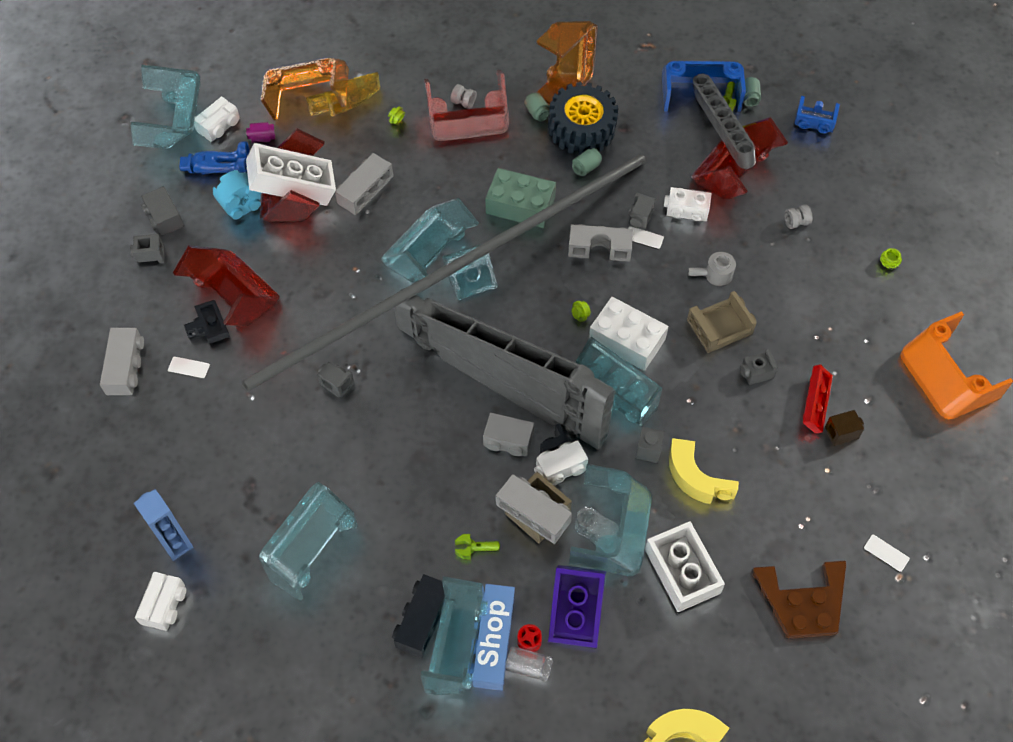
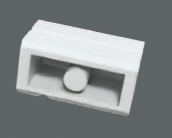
[193,96,240,142]
[135,572,186,631]

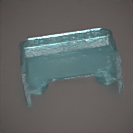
[131,65,201,149]
[381,198,479,282]
[569,464,652,576]
[259,482,358,601]
[421,576,488,695]

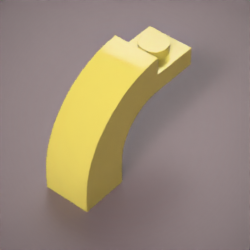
[669,438,739,504]
[644,709,730,742]

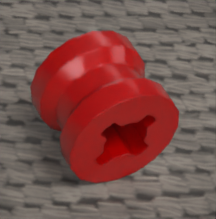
[517,624,542,654]

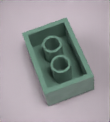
[485,168,556,228]

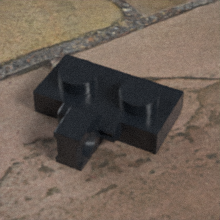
[184,300,230,344]

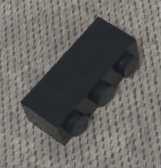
[392,574,451,658]

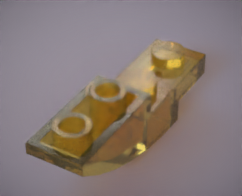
[306,72,380,116]

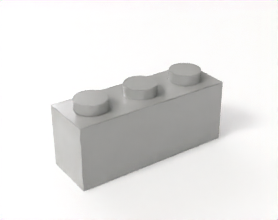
[335,153,394,215]
[100,328,144,395]
[496,474,572,544]

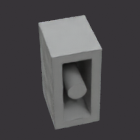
[483,413,534,456]

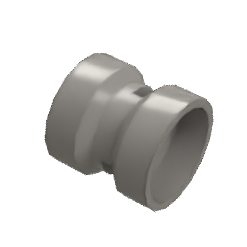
[451,84,477,109]
[785,205,813,229]

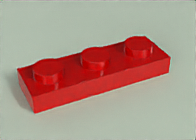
[803,364,833,434]

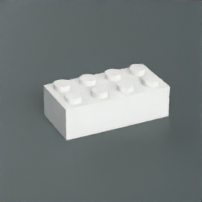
[246,143,336,206]

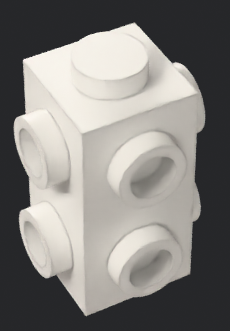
[664,187,711,221]
[534,440,588,485]

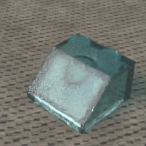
[442,244,498,300]

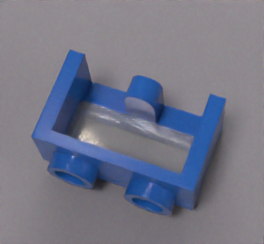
[794,96,840,133]

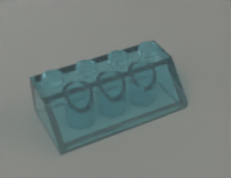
[575,337,662,427]

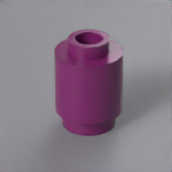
[246,122,275,143]

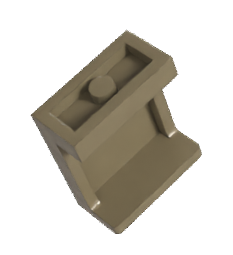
[687,291,756,353]

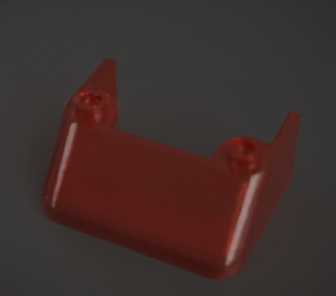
[424,70,509,141]
[691,117,788,199]
[260,128,325,222]
[173,245,280,326]

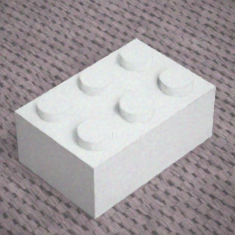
[588,297,669,371]
[645,521,725,612]

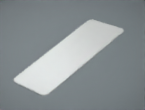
[628,226,664,249]
[168,357,210,378]
[864,535,910,572]

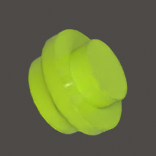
[388,106,405,125]
[880,248,902,268]
[571,301,591,322]

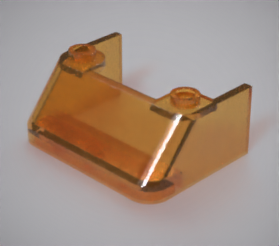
[537,21,598,105]
[261,58,349,120]

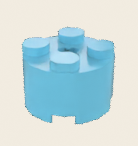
[213,170,261,220]

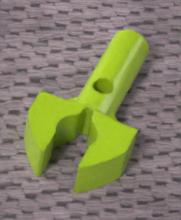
[723,81,737,111]
[455,534,500,560]

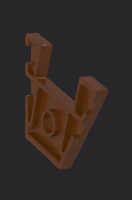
[752,561,846,639]

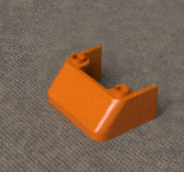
[900,311,1013,419]

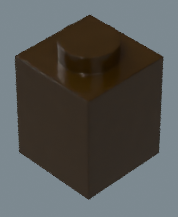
[825,410,864,446]

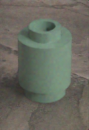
[743,77,761,107]
[524,92,550,122]
[572,148,602,176]

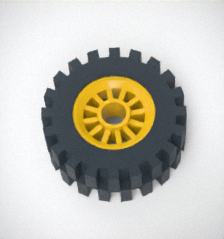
[548,82,619,155]

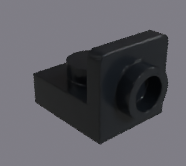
[540,423,571,454]

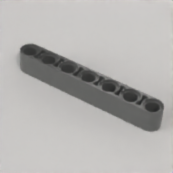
[693,74,756,169]

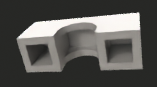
[568,224,633,262]

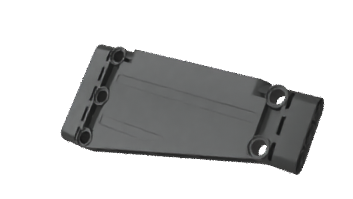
[394,288,615,450]

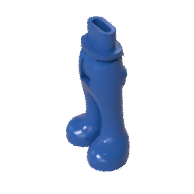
[179,141,250,175]

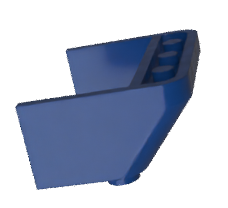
[662,61,746,112]

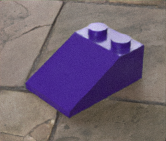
[548,565,606,648]

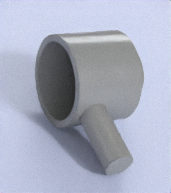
[688,252,736,286]

